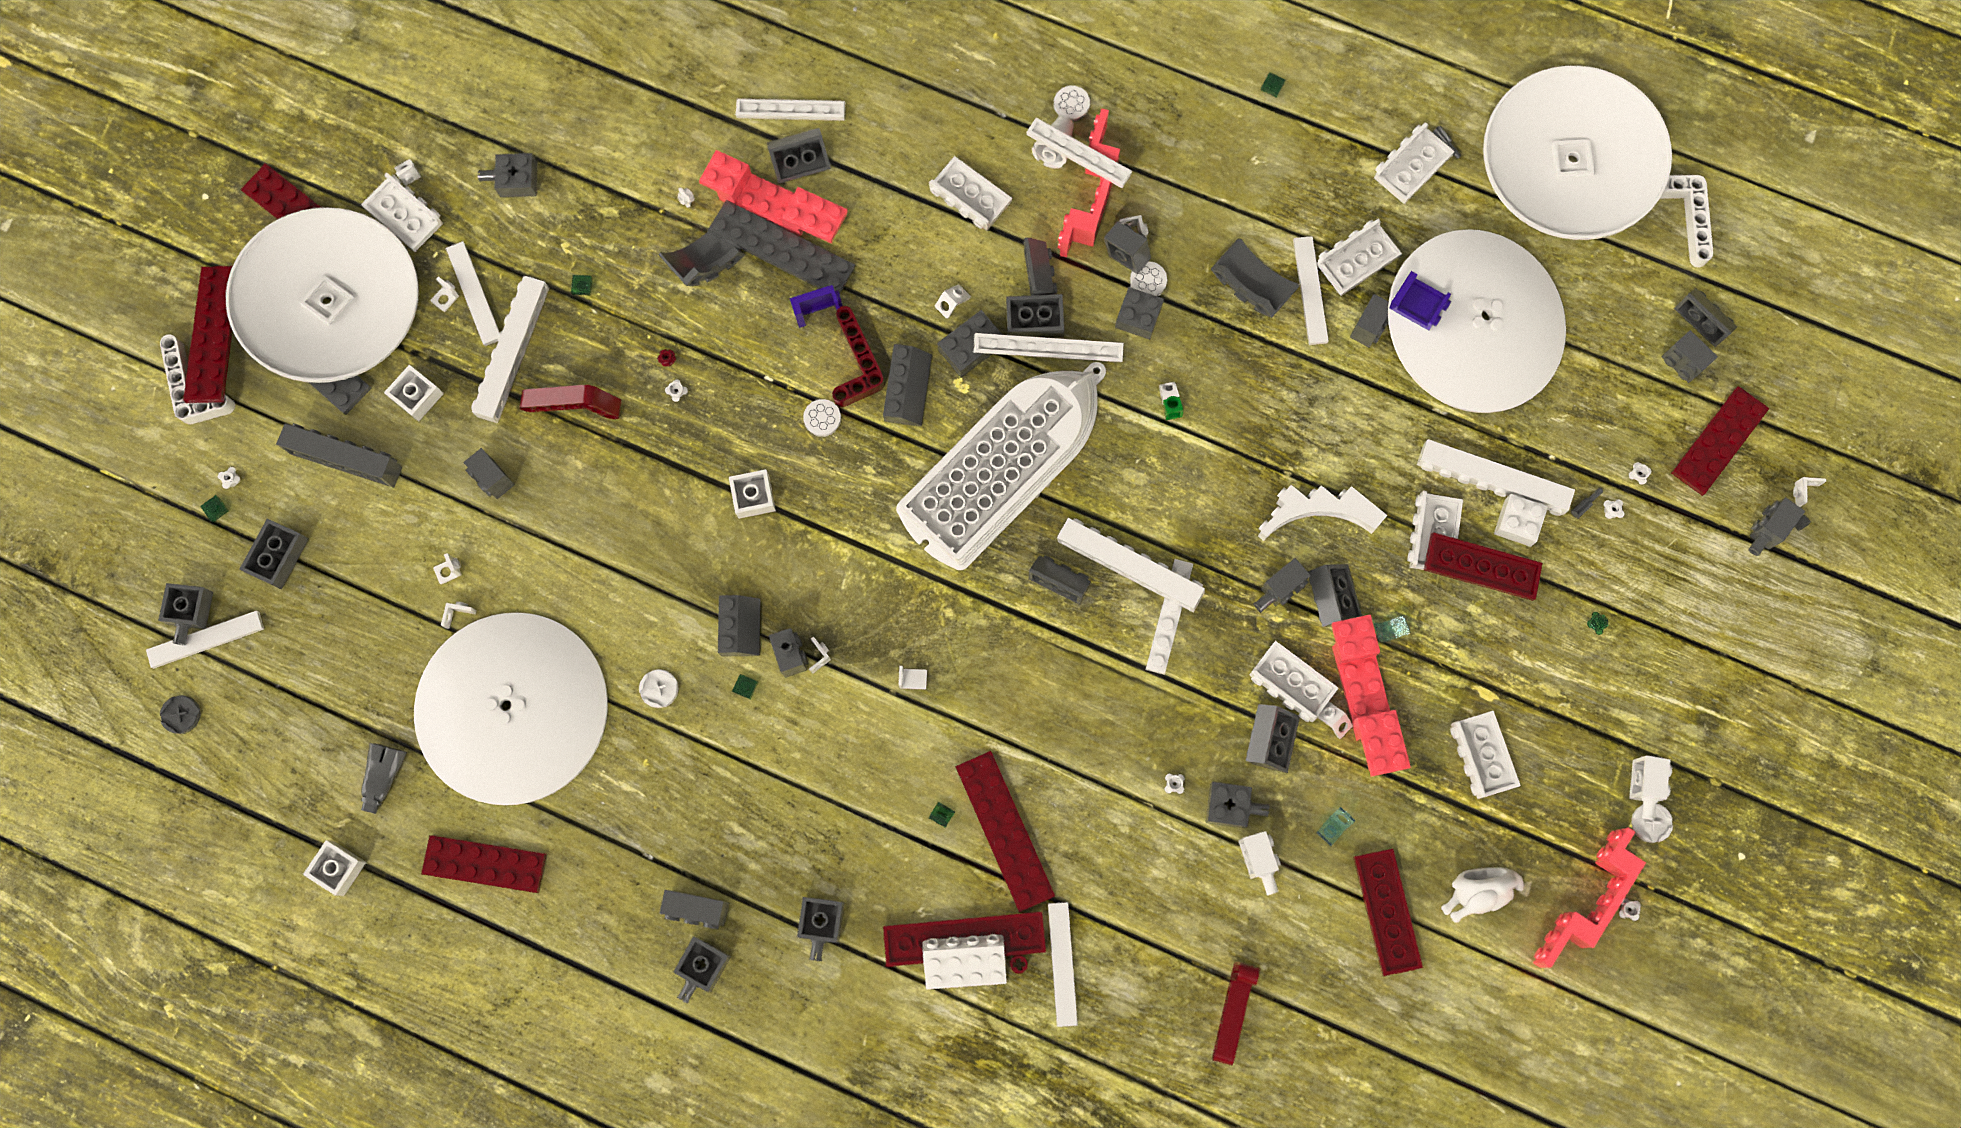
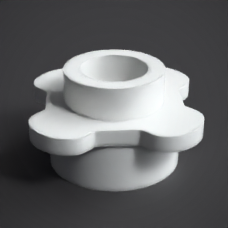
[678,187,694,208]
[665,380,688,402]
[1628,462,1651,485]
[218,467,240,489]
[1603,499,1624,519]
[1165,774,1185,794]
[1619,898,1641,921]

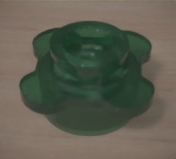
[1587,612,1608,635]

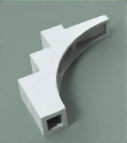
[1258,485,1387,541]

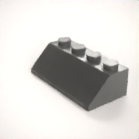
[883,344,932,427]

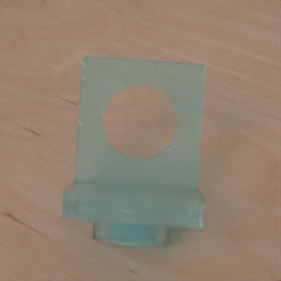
[1374,615,1411,642]
[1316,807,1355,846]

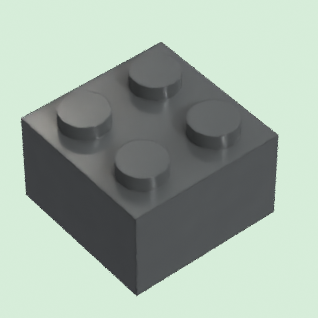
[1104,221,1151,274]
[1115,287,1164,340]
[1350,294,1389,348]
[1661,330,1718,383]
[463,448,515,499]

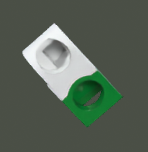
[1159,382,1183,421]

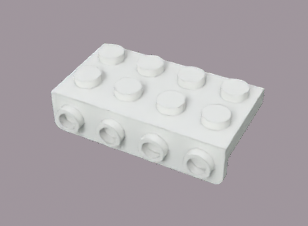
[1374,122,1455,204]
[929,156,1012,231]
[361,173,443,252]
[1317,219,1402,296]
[1407,491,1463,570]
[1250,641,1338,722]
[1450,711,1521,799]
[923,934,1006,989]

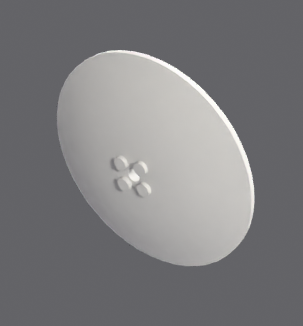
[1483,66,1672,240]
[226,208,419,383]
[1388,229,1566,413]
[414,613,608,805]

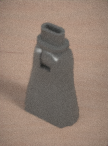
[361,743,407,814]

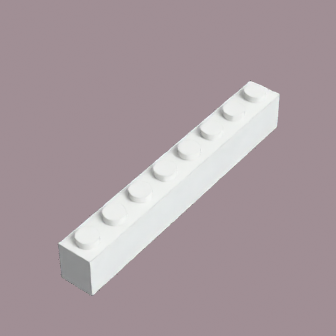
[472,276,549,423]
[1417,439,1575,516]
[1057,518,1205,613]

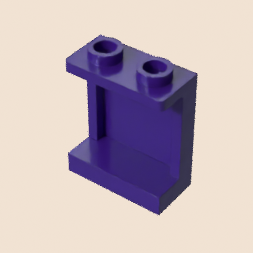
[1389,271,1452,331]
[789,285,843,328]

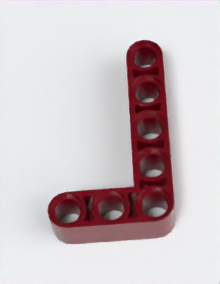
[832,306,885,407]
[519,385,622,419]
[1212,962,1260,1066]

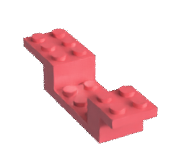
[1058,109,1120,258]
[699,150,848,243]
[1331,615,1411,777]
[1533,827,1646,968]

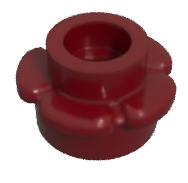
[657,349,676,367]

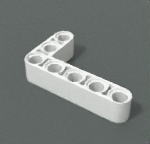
[1660,175,1713,267]
[160,335,235,424]

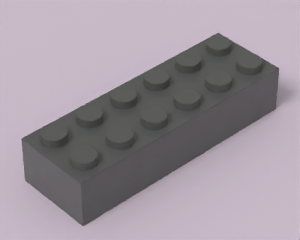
[276,423,402,488]

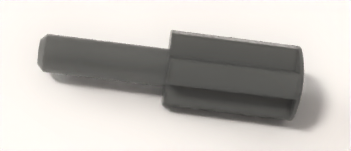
[1432,126,1461,159]
[1571,488,1603,519]

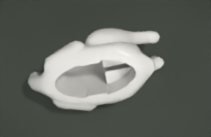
[1441,867,1524,923]

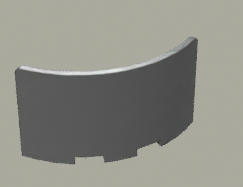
[658,232,745,286]
[1211,238,1299,318]

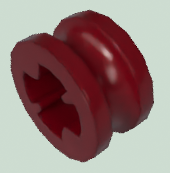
[1010,955,1028,974]

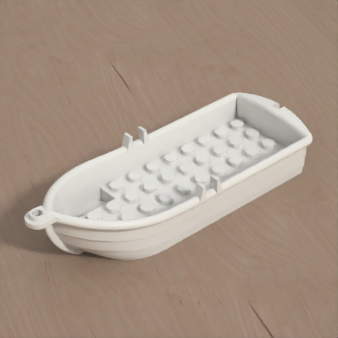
[896,362,1106,570]

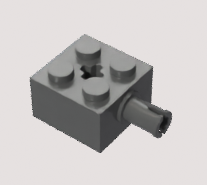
[478,153,537,198]
[1748,497,1805,556]
[1253,558,1310,613]
[158,583,213,645]
[769,628,809,678]
[1206,782,1269,829]
[797,897,845,962]
[673,936,731,1003]

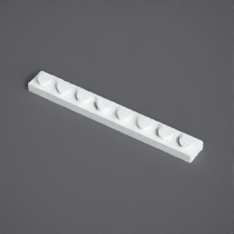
[974,333,1123,362]

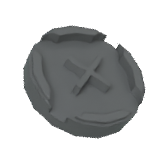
[160,695,201,734]

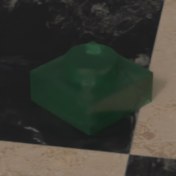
[1261,72,1286,98]
[571,275,593,296]
[200,495,229,522]
[732,674,759,700]
[929,802,955,828]

